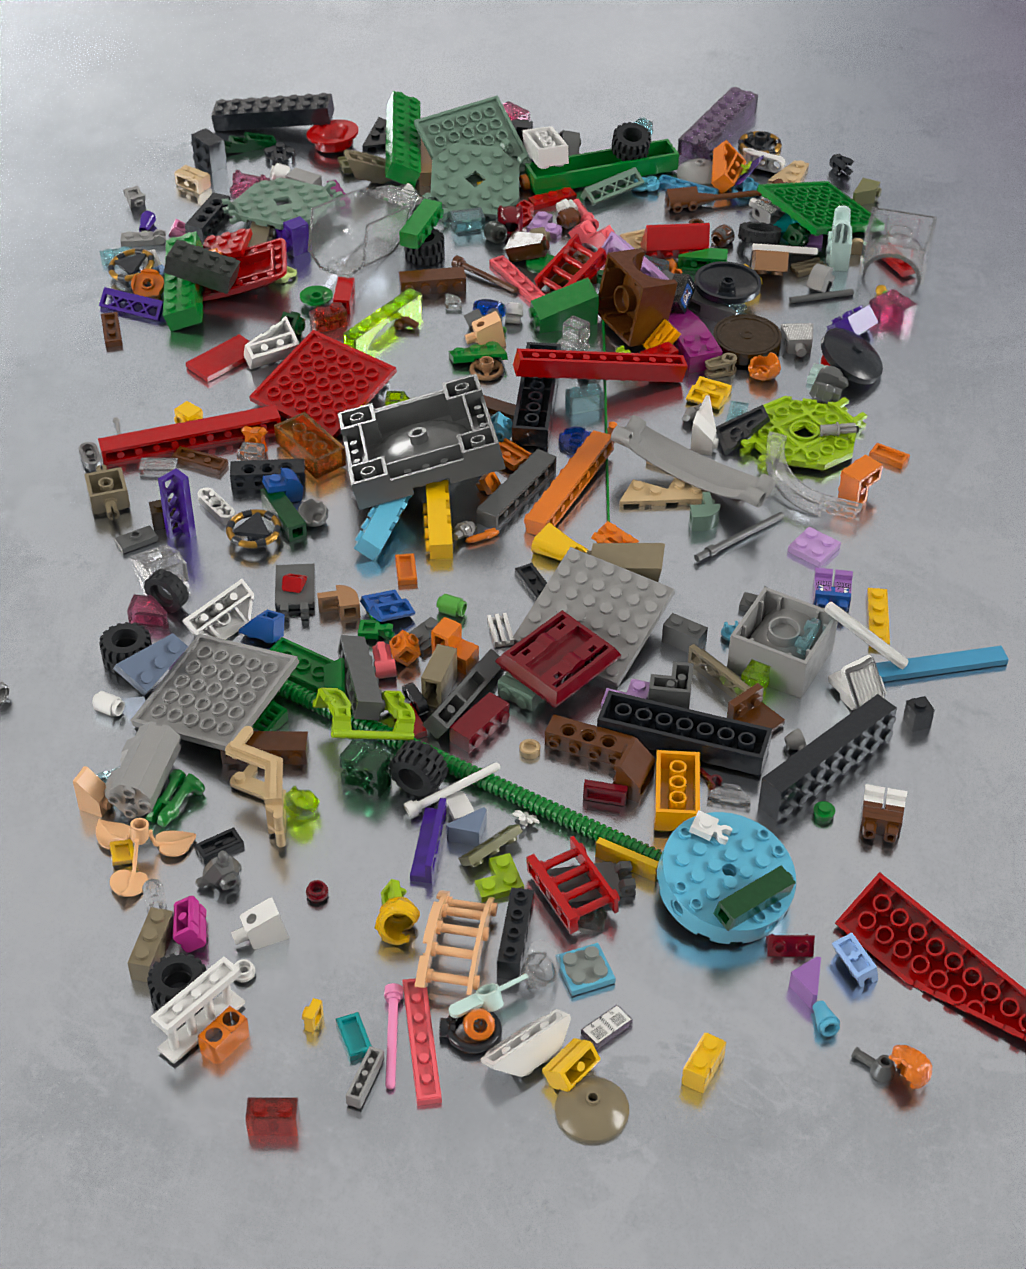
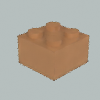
[751,250,789,275]

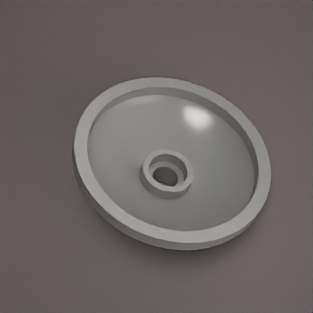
[677,158,713,186]

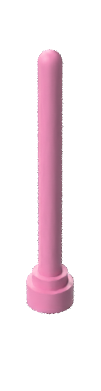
[384,983,403,1090]

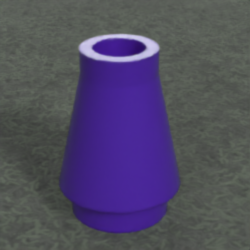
[139,211,156,232]

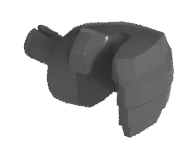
[809,366,848,404]

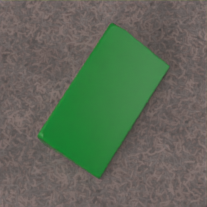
[324,658,345,693]

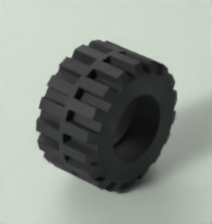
[611,122,651,162]
[404,228,445,266]
[99,622,152,673]
[388,740,448,798]
[147,952,206,1010]

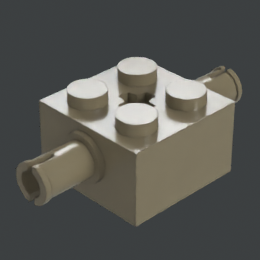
[84,464,130,520]

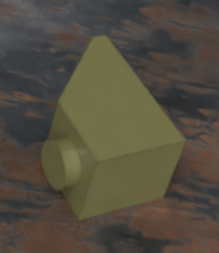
[853,178,882,205]

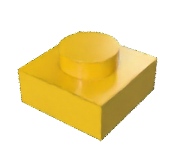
[110,839,134,866]
[302,998,324,1033]

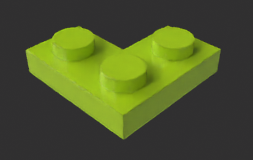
[474,853,524,903]

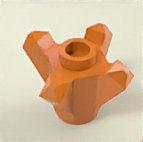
[240,426,268,455]

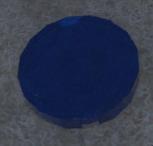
[472,299,506,317]
[558,426,592,454]

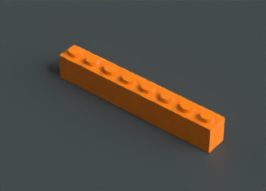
[524,430,614,535]

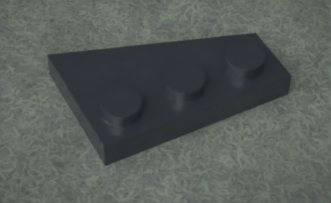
[716,405,770,456]

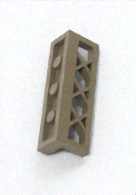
[688,644,752,699]

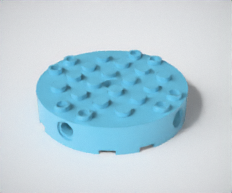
[657,812,796,944]

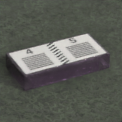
[581,1005,633,1050]

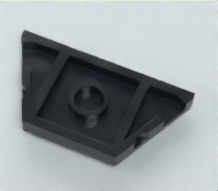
[362,117,386,151]

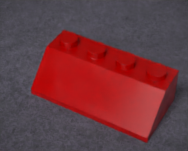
[640,223,710,261]

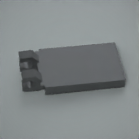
[275,563,315,620]
[547,861,636,910]

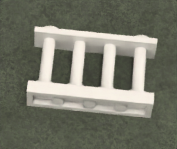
[151,956,245,1064]

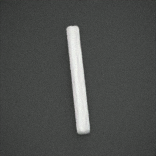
[824,602,909,669]

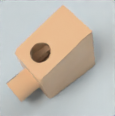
[464,311,506,347]

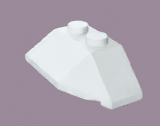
[182,579,254,640]
[480,1009,571,1077]

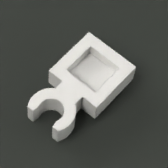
[689,810,732,845]

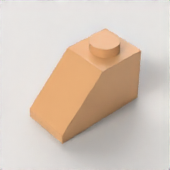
[73,766,113,817]

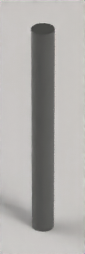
[789,289,854,304]

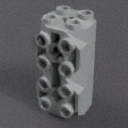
[104,721,181,818]

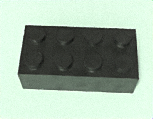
[164,240,240,294]

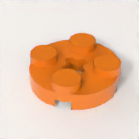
[131,269,164,300]

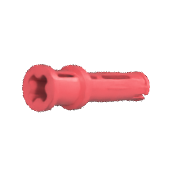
[573,199,599,230]

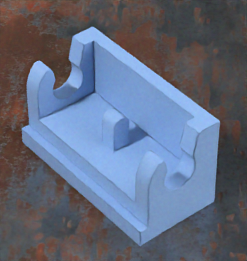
[832,933,878,987]

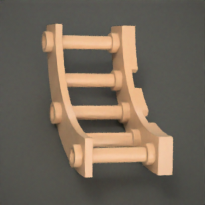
[415,890,498,995]

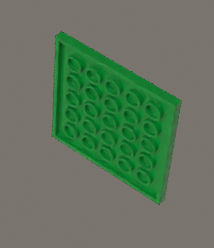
[757,181,887,236]

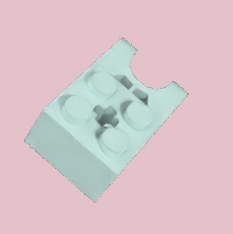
[826,206,852,272]

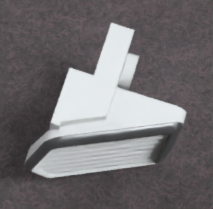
[828,655,887,711]

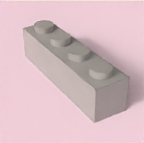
[346,1046,384,1109]

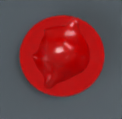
[306,120,359,153]

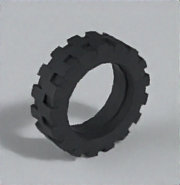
[738,222,782,245]

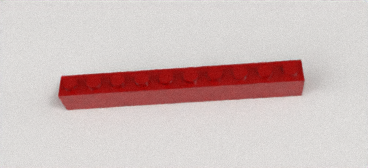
[513,348,688,383]
[98,405,282,465]

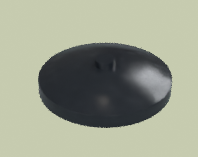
[694,261,761,305]
[821,328,883,384]

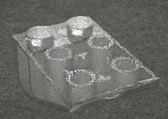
[130,544,189,589]

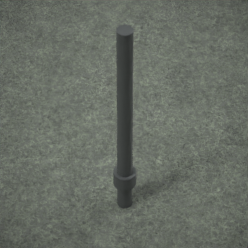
[694,512,784,562]

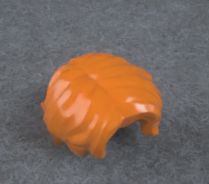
[748,352,781,382]
[889,1045,932,1089]

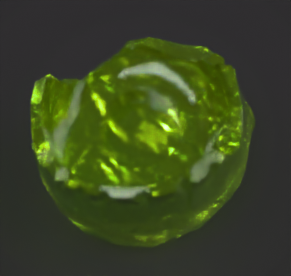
[283,786,320,820]

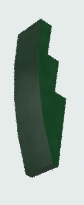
[224,132,277,153]

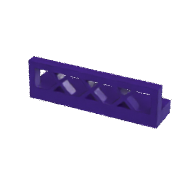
[99,287,164,321]
[158,468,196,539]
[410,798,447,883]

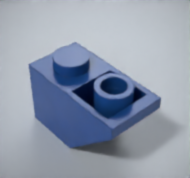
[239,609,285,643]

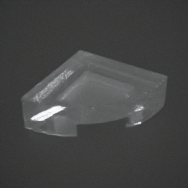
[445,294,462,309]

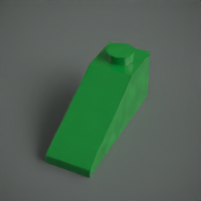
[677,248,728,272]

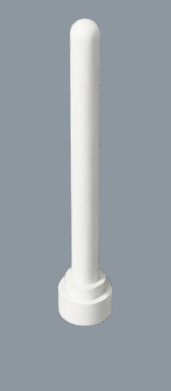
[404,763,500,819]

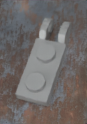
[120,229,166,247]

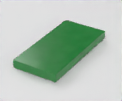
[269,637,334,693]

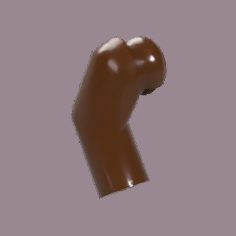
[393,316,420,330]

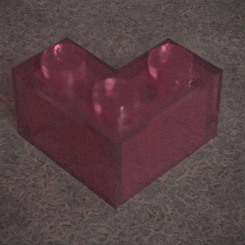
[869,289,917,326]

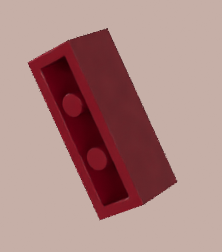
[449,692,510,753]

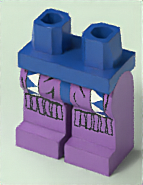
[813,567,853,613]

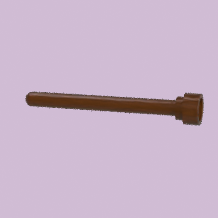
[451,255,518,293]

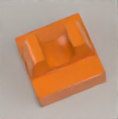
[476,472,501,495]

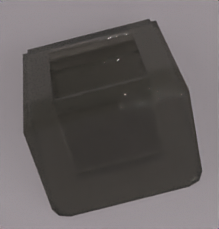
[578,907,607,931]

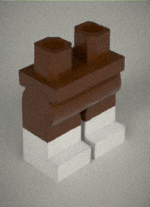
[860,784,908,843]

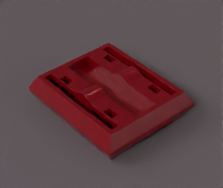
[495,610,621,708]

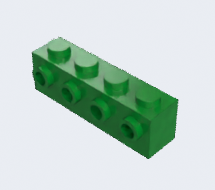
[399,198,444,249]

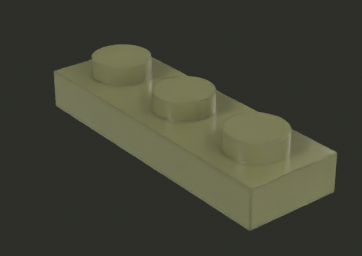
[458,824,523,867]

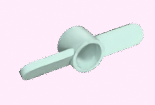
[449,973,529,1018]

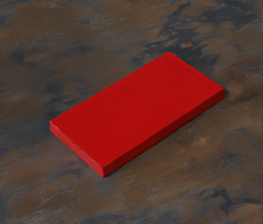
[186,334,250,382]

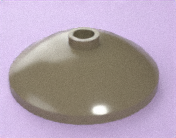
[555,1076,629,1143]

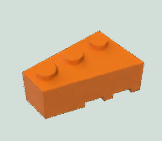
[711,140,747,194]

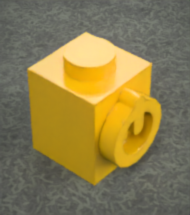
[174,401,203,423]

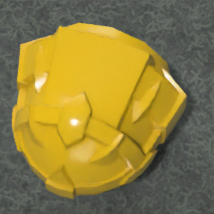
[374,896,420,945]

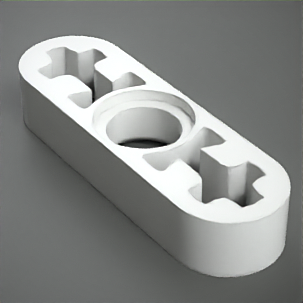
[197,488,235,525]

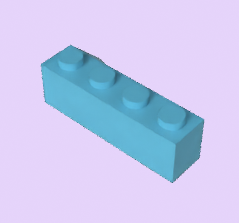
[354,495,412,561]

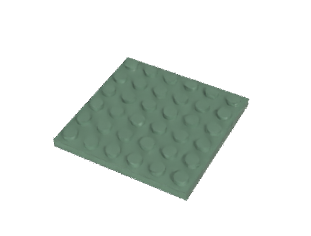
[414,95,532,187]

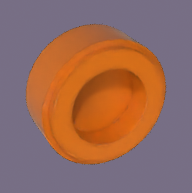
[519,174,530,191]

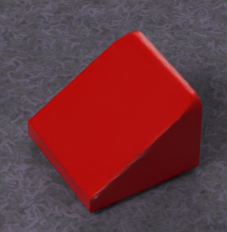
[282,573,307,593]

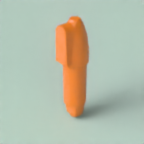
[465,528,499,544]

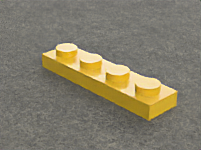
[867,588,890,648]

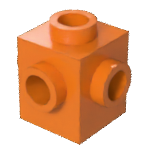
[389,630,421,667]

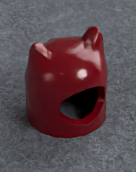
[497,205,523,237]

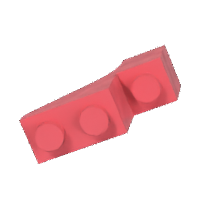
[568,219,615,249]

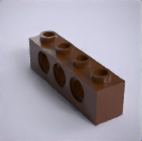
[544,714,633,766]

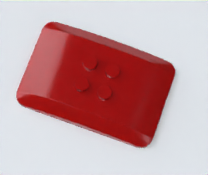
[203,238,287,301]

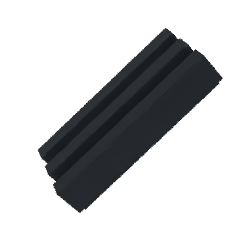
[194,827,244,864]

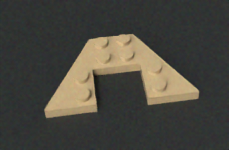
[619,461,707,507]

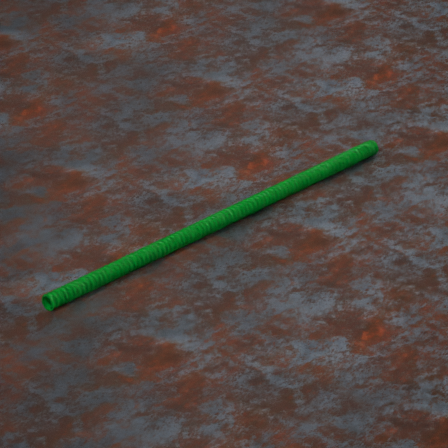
[276,680,662,862]

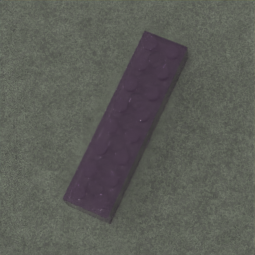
[678,87,758,160]

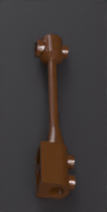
[665,179,788,213]

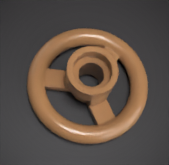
[469,356,504,381]

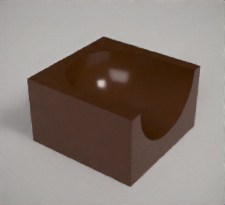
[598,248,678,347]

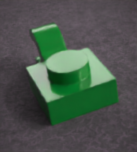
[358,620,394,640]

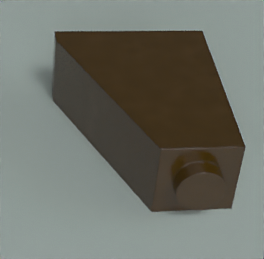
[505,231,550,263]

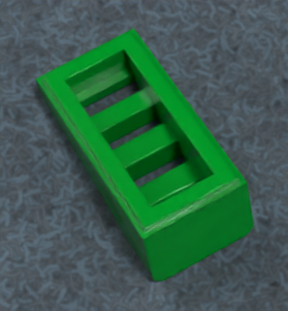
[252,701,288,731]

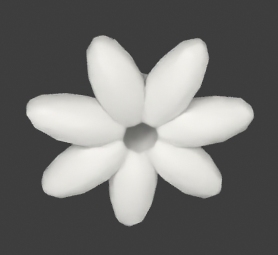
[512,810,540,826]

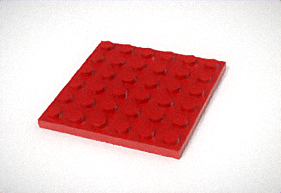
[249,330,397,441]

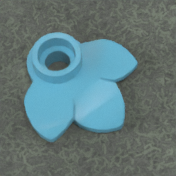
[632,176,660,191]

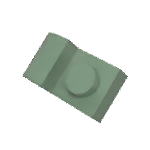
[689,492,720,531]

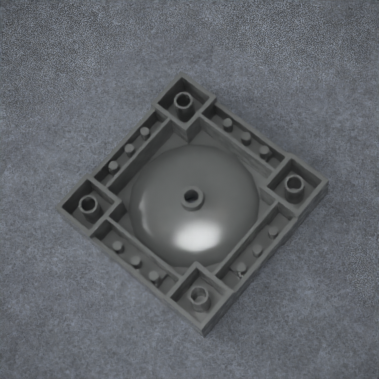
[338,374,505,510]

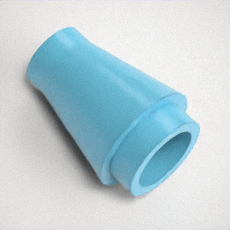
[812,1001,840,1037]

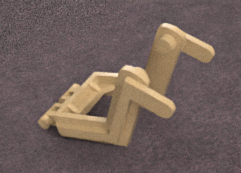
[225,726,287,847]

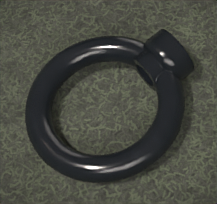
[439,1012,502,1053]

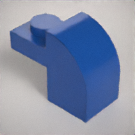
[262,468,303,502]

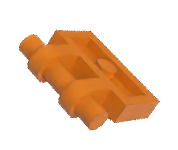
[591,521,639,543]

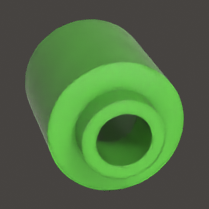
[436,593,467,617]

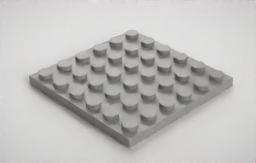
[512,547,675,687]
[130,634,299,751]

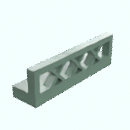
[581,167,644,206]

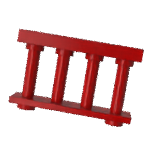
[534,234,607,291]
[526,836,620,934]

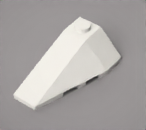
[691,395,719,456]

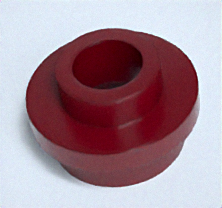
[306,880,329,902]

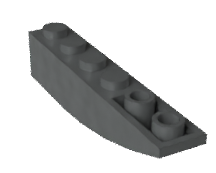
[662,269,738,323]
[422,649,501,739]

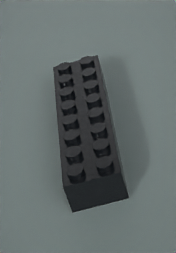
[211,93,335,131]
[512,342,561,447]
[597,690,772,776]
[758,694,897,821]

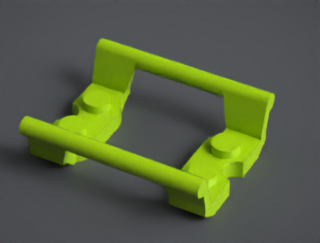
[313,688,415,741]

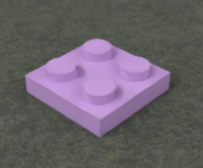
[787,527,841,568]

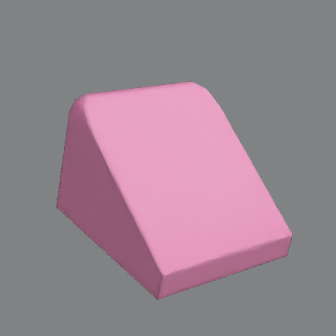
[169,219,186,236]

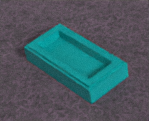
[336,1012,372,1062]

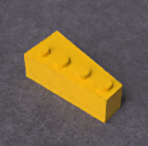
[423,480,453,559]

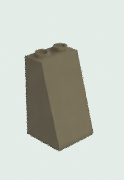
[587,543,665,582]

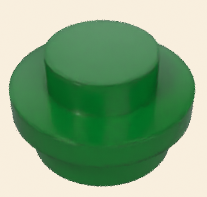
[813,801,835,822]

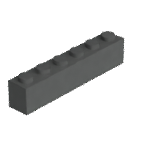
[476,449,557,530]
[337,635,385,721]

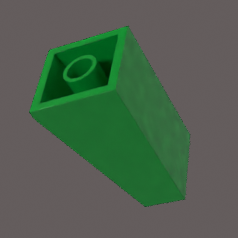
[528,278,599,334]

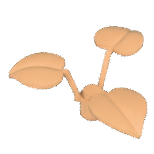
[96,818,196,897]

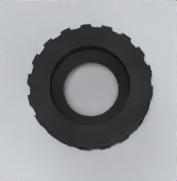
[144,569,189,613]

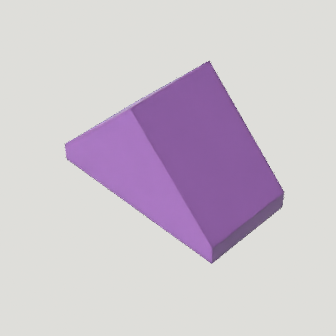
[789,957,821,1009]

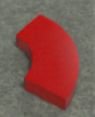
[516,199,535,227]

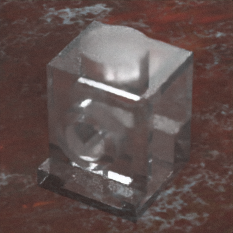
[237,442,266,461]

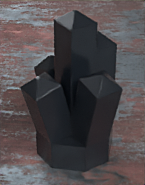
[829,154,854,177]

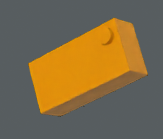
[654,750,700,831]

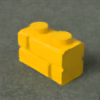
[681,1032,726,1093]
[542,1038,601,1092]

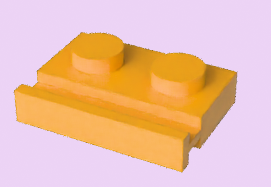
[643,319,681,349]

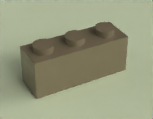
[127,907,173,982]

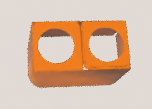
[197,1006,249,1064]

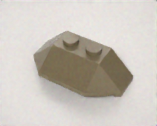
[344,150,391,184]

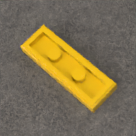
[595,837,659,882]

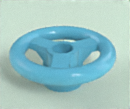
[731,177,759,198]

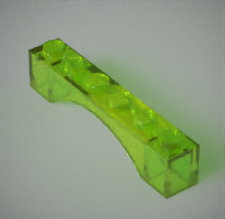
[343,288,423,352]

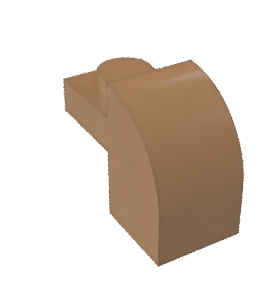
[317,585,361,621]

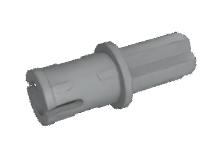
[820,422,857,436]

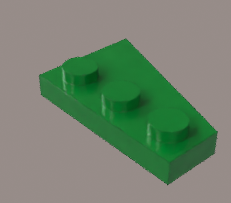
[448,341,508,363]

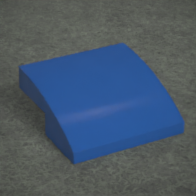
[360,589,416,622]

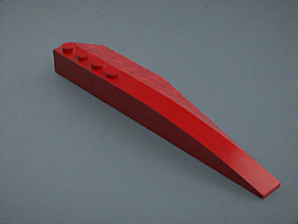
[835,872,1026,1041]

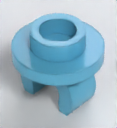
[721,621,739,641]

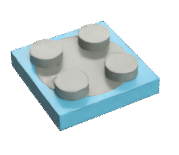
[555,943,616,996]

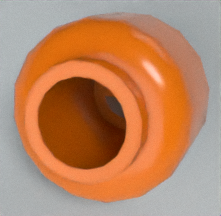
[463,1008,495,1041]

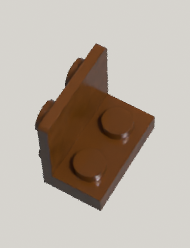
[727,683,785,732]

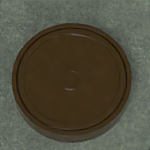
[713,314,782,366]

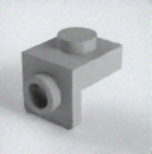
[123,186,146,208]

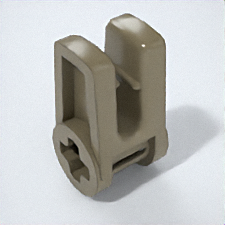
[704,353,737,379]

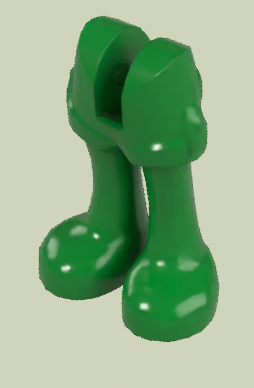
[146,769,205,828]

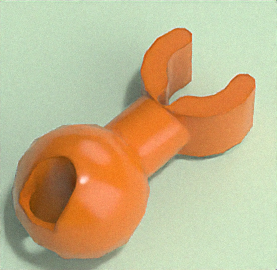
[664,258,682,278]

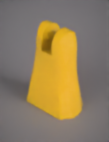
[531,523,588,561]

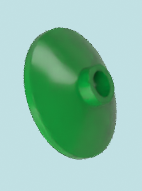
[526,253,555,272]
[300,285,333,306]

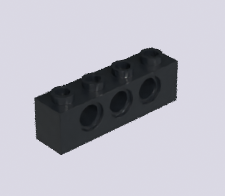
[185,192,231,242]
[230,458,306,490]
[497,887,534,980]

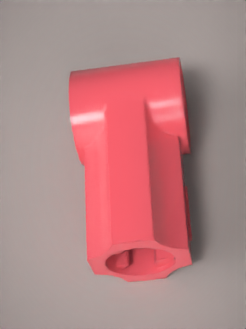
[372,641,397,679]

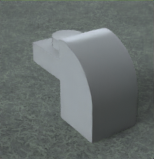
[806,263,835,293]

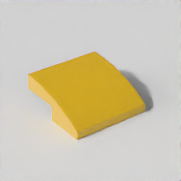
[686,376,732,410]

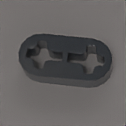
[402,682,429,716]

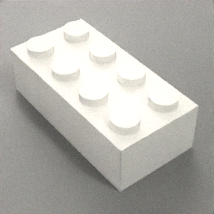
[523,126,569,169]

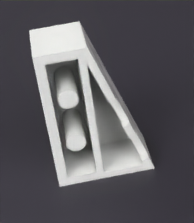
[244,316,299,369]

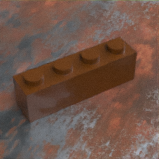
[399,266,466,297]
[220,731,309,765]

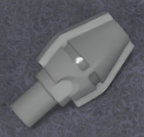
[681,403,702,421]
[452,521,477,541]

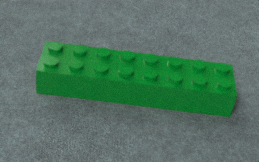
[163,231,204,331]

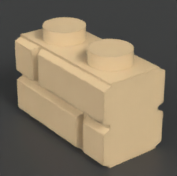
[174,165,211,194]

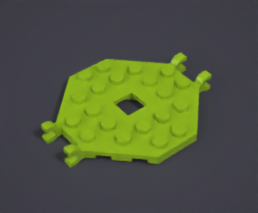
[740,396,868,471]

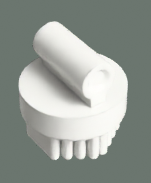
[556,199,578,212]
[504,302,523,324]

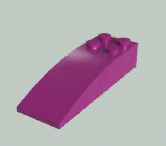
[668,308,722,374]

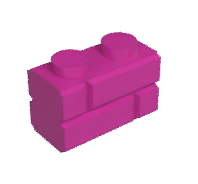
[173,895,206,953]

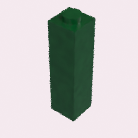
[260,488,307,542]
[713,865,796,931]

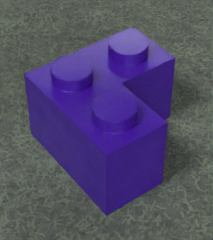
[275,216,310,257]

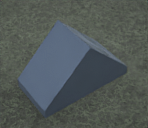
[446,807,487,846]

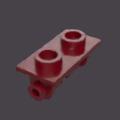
[766,933,815,957]

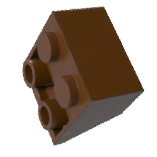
[613,737,656,803]

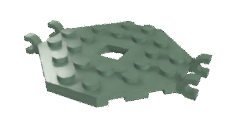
[423,138,528,222]
[222,178,344,230]

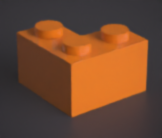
[838,454,883,510]
[431,617,479,675]

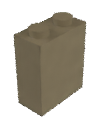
[421,644,458,710]

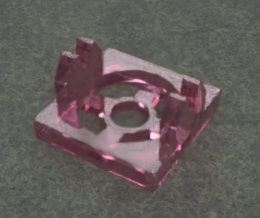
[229,170,270,195]

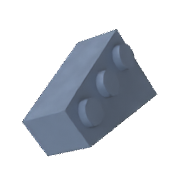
[113,633,188,696]

